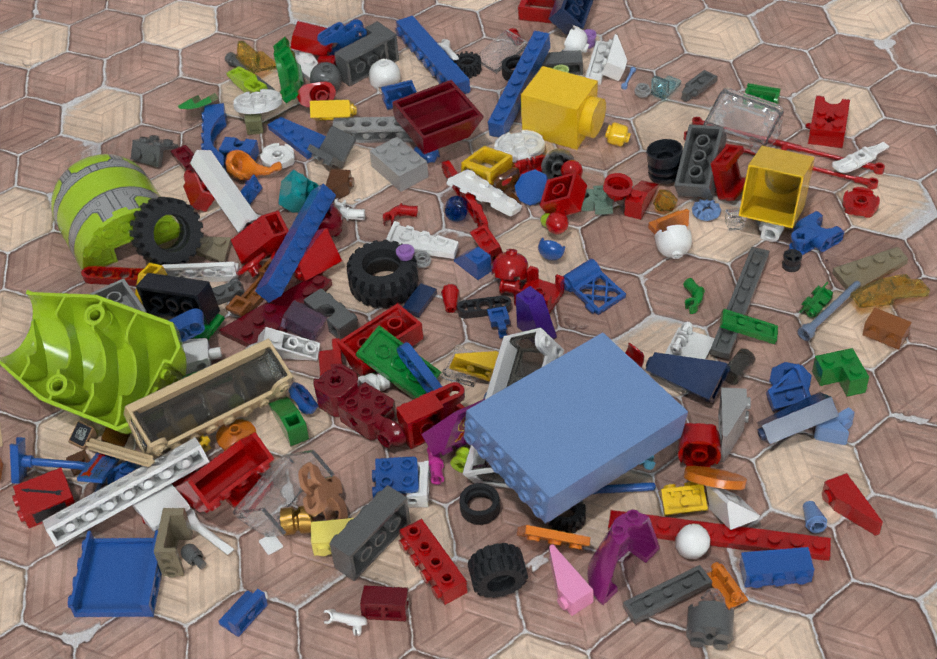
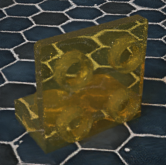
[236,40,277,73]

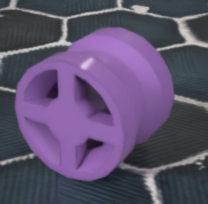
[584,29,596,49]

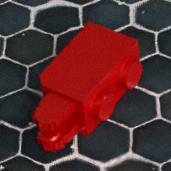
[183,170,215,212]

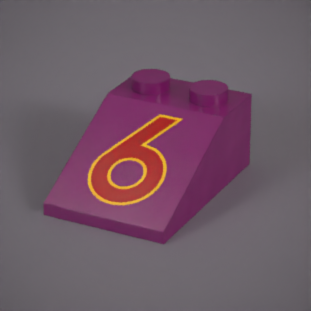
[422,399,485,456]

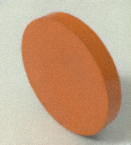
[683,466,747,490]

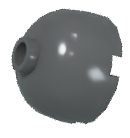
[310,62,342,91]
[541,149,575,179]

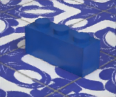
[739,547,814,588]

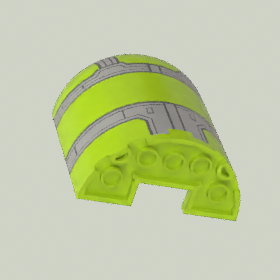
[51,154,180,270]

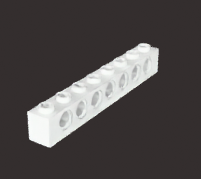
[43,438,209,547]

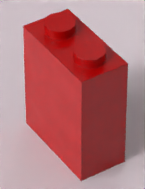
[290,21,334,56]

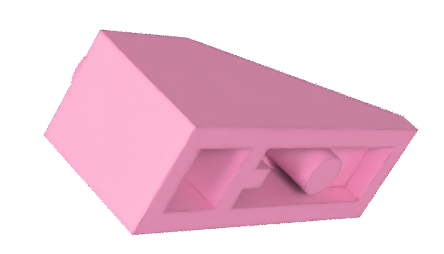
[549,544,594,616]

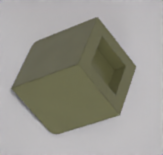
[245,113,264,135]

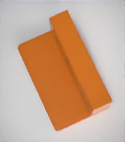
[648,208,690,235]

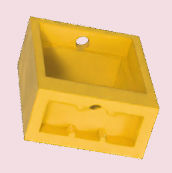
[310,100,357,121]
[461,146,513,186]

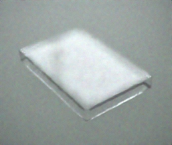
[478,29,528,74]

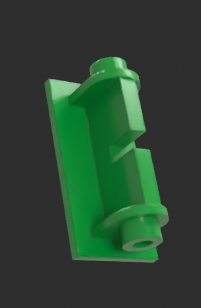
[798,282,833,318]

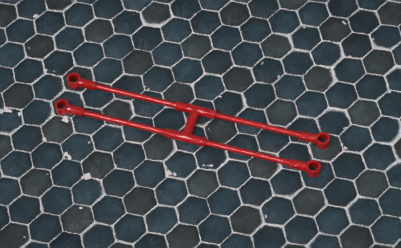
[684,117,885,190]

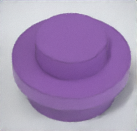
[396,244,415,261]

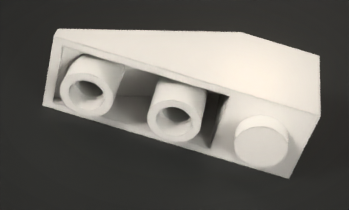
[600,34,627,81]
[257,327,320,361]

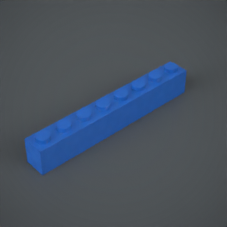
[395,15,470,94]
[488,30,551,138]
[255,183,336,303]

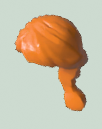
[225,150,282,180]

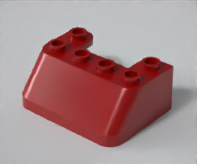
[175,432,275,513]

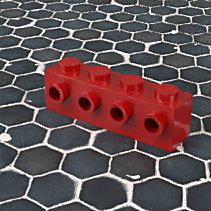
[398,519,468,605]

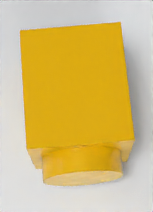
[521,66,606,150]
[738,146,815,228]

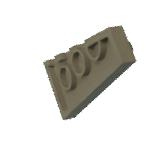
[832,247,908,297]

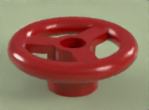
[236,252,267,277]

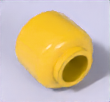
[605,122,631,147]

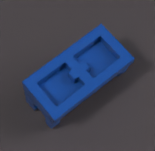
[381,80,417,110]

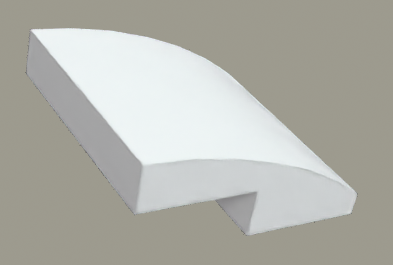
[132,484,191,531]

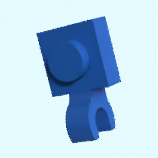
[487,306,510,339]

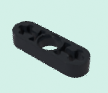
[457,295,512,319]

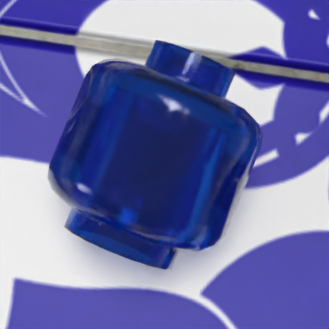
[445,196,468,222]

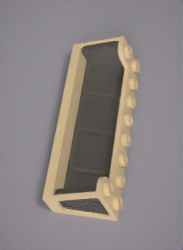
[124,338,293,460]

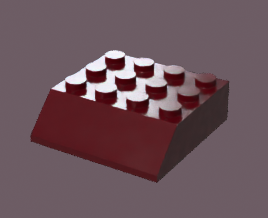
[392,80,484,155]

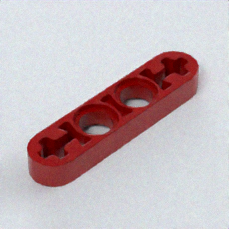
[81,266,144,286]

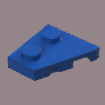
[766,364,811,412]

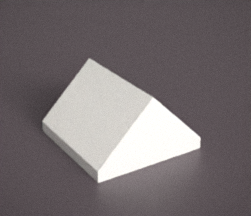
[706,486,760,530]

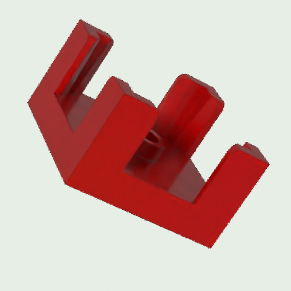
[514,265,564,314]

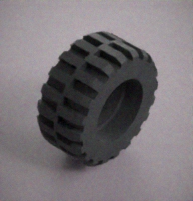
[129,196,204,265]
[346,240,419,308]

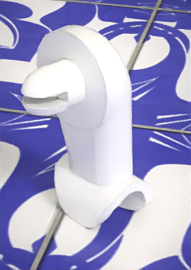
[324,609,367,636]

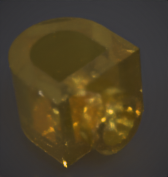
[653,189,678,212]

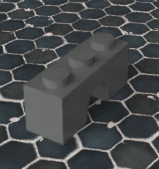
[304,289,358,340]

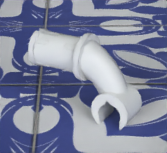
[334,198,365,221]

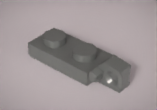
[681,70,718,102]

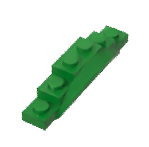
[273,37,304,103]

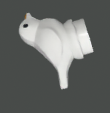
[358,373,390,391]

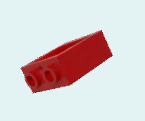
[518,0,556,24]

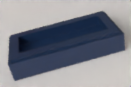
[403,283,437,317]

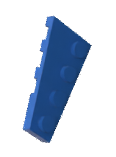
[268,117,326,159]

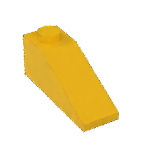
[449,351,499,381]

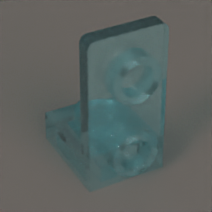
[651,75,681,100]

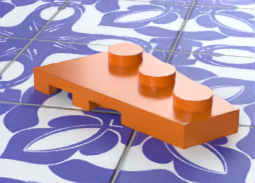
[517,525,591,550]

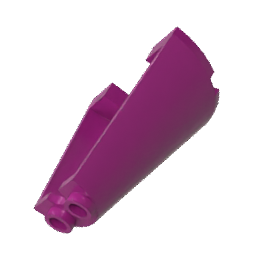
[587,509,660,605]

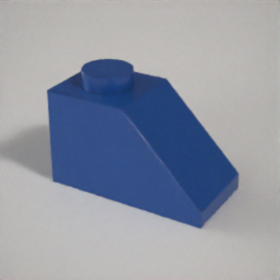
[454,246,492,280]

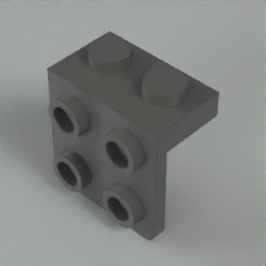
[307,126,356,168]
[130,135,178,167]

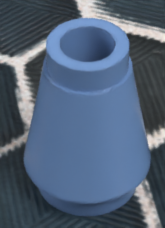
[803,501,827,533]

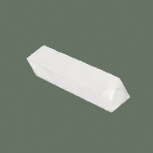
[190,150,258,233]

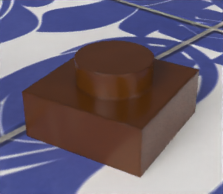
[66,449,90,476]

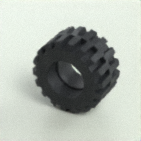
[468,543,528,598]

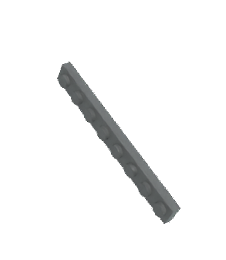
[710,247,770,359]

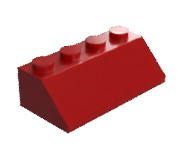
[337,303,424,376]

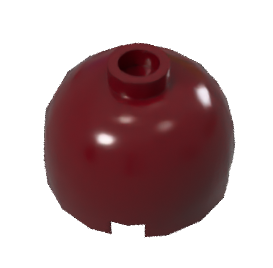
[316,204,343,237]

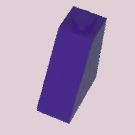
[516,286,557,341]

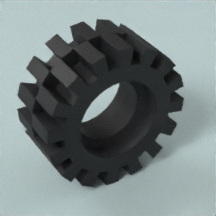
[453,51,482,79]
[548,500,586,534]

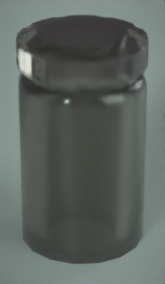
[725,348,756,385]

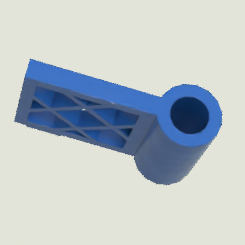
[563,259,626,315]

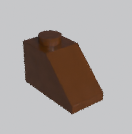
[326,169,355,203]

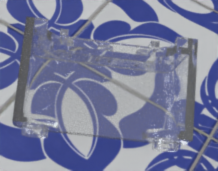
[703,88,784,154]

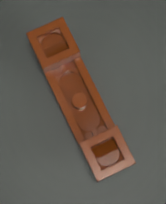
[225,259,272,316]

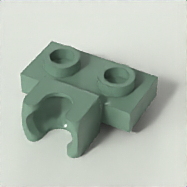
[581,185,613,214]

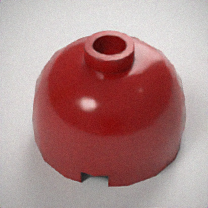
[491,249,529,280]

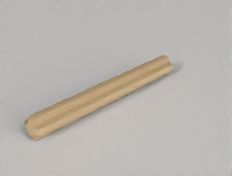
[86,438,155,467]

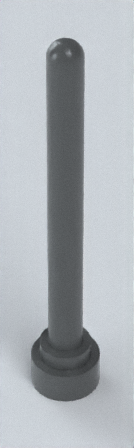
[225,52,275,90]

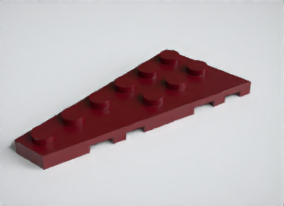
[219,274,332,347]

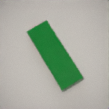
[720,309,778,344]

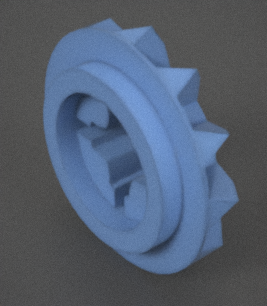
[692,199,721,221]

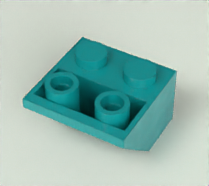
[278,169,319,213]

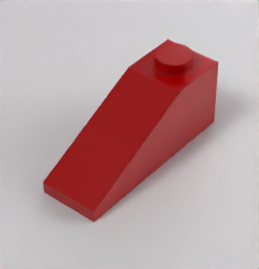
[624,180,659,220]
[821,473,883,536]

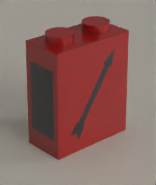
[12,467,75,529]

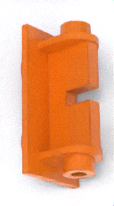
[707,562,748,610]

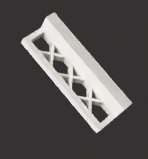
[162,262,240,282]

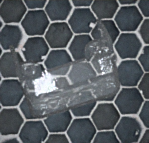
[233,450,334,537]

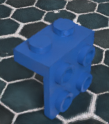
[372,456,419,499]

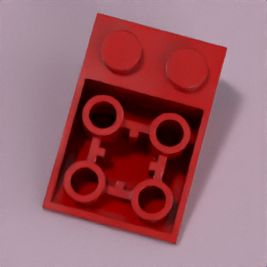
[231,210,289,264]

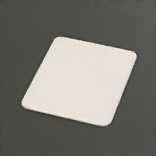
[259,533,283,555]

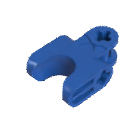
[317,19,367,55]
[789,211,845,255]

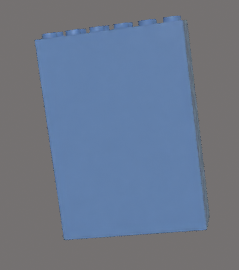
[464,333,688,524]

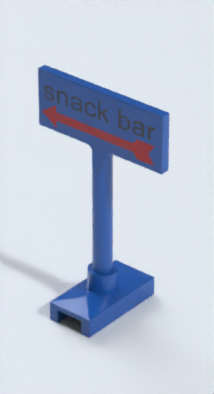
[10,437,120,484]

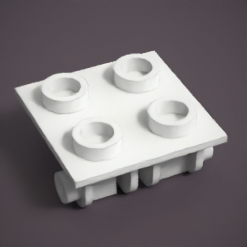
[665,322,715,359]

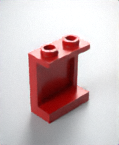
[710,144,746,201]

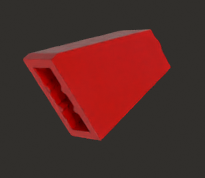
[293,228,342,281]

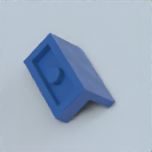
[218,589,268,637]

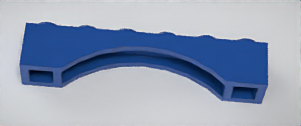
[201,103,227,173]

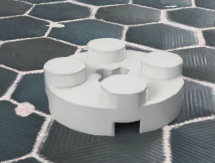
[260,143,295,172]

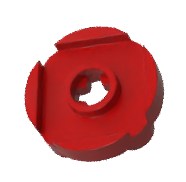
[842,187,880,218]

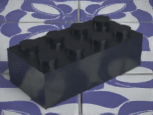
[135,273,220,325]

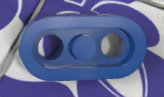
[288,382,318,414]

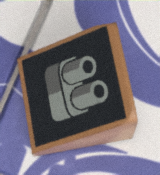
[68,420,97,450]

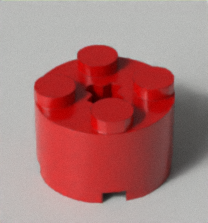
[678,423,721,467]

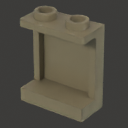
[154,508,193,578]

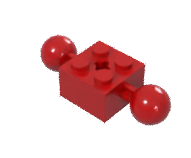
[540,160,588,235]

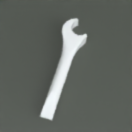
[438,39,459,60]
[186,508,234,555]

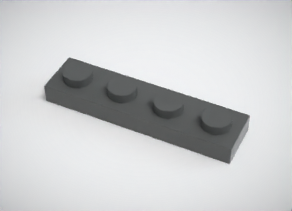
[623,565,712,624]

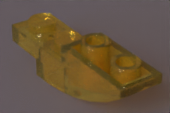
[850,274,930,308]

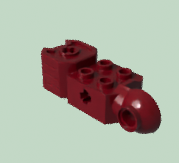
[313,364,406,448]

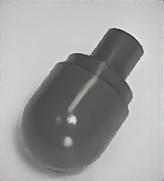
[181,544,207,569]

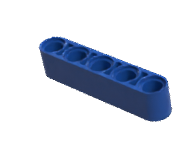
[168,309,205,342]

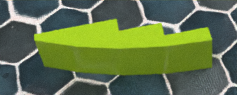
[226,66,268,94]

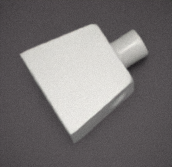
[182,338,222,374]

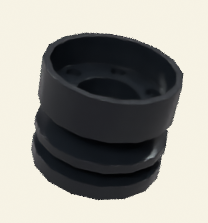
[646,139,683,184]

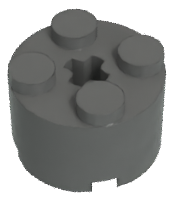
[686,601,734,650]

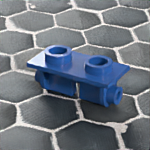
[240,175,263,205]

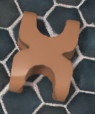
[298,462,348,520]

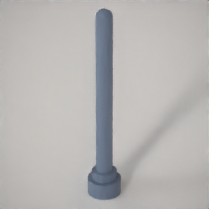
[797,281,861,341]

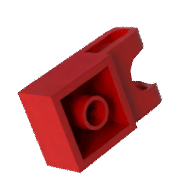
[808,95,850,148]
[396,382,465,449]

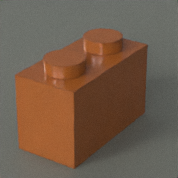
[862,308,912,350]

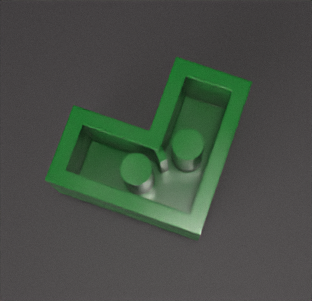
[812,348,869,397]

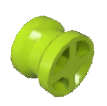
[450,447,470,473]

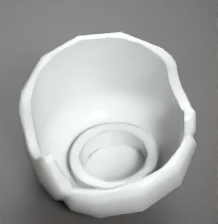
[675,524,710,559]

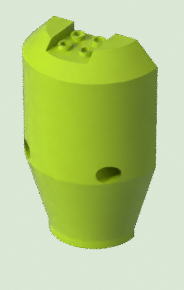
[0,290,187,434]

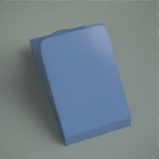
[814,407,855,445]

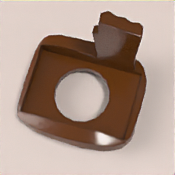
[494,167,521,204]

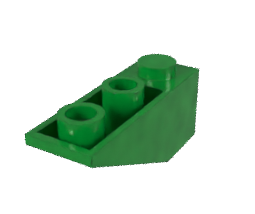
[269,396,309,447]

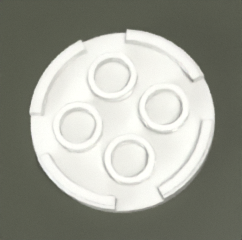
[233,89,282,114]
[495,130,545,162]

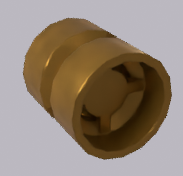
[280,506,313,536]

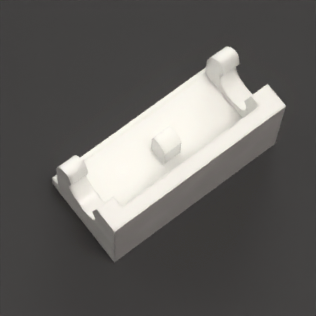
[405,461,430,508]

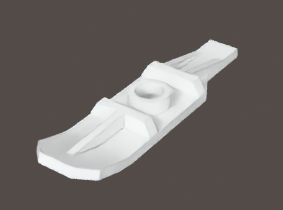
[832,142,889,173]

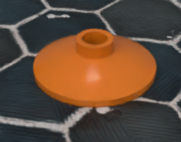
[216,419,257,450]

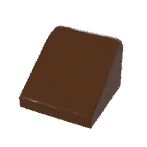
[101,427,130,447]

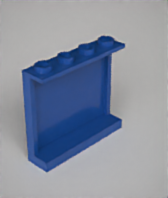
[68,530,162,617]

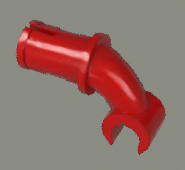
[383,203,418,227]

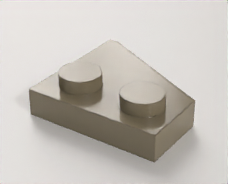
[195,237,232,262]

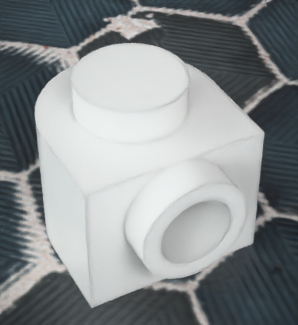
[759,221,784,242]

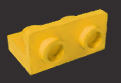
[658,482,708,516]

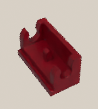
[360,585,409,622]

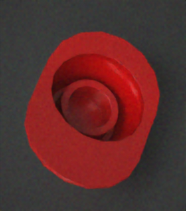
[297,81,336,108]
[603,173,633,202]

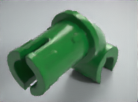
[683,278,705,314]

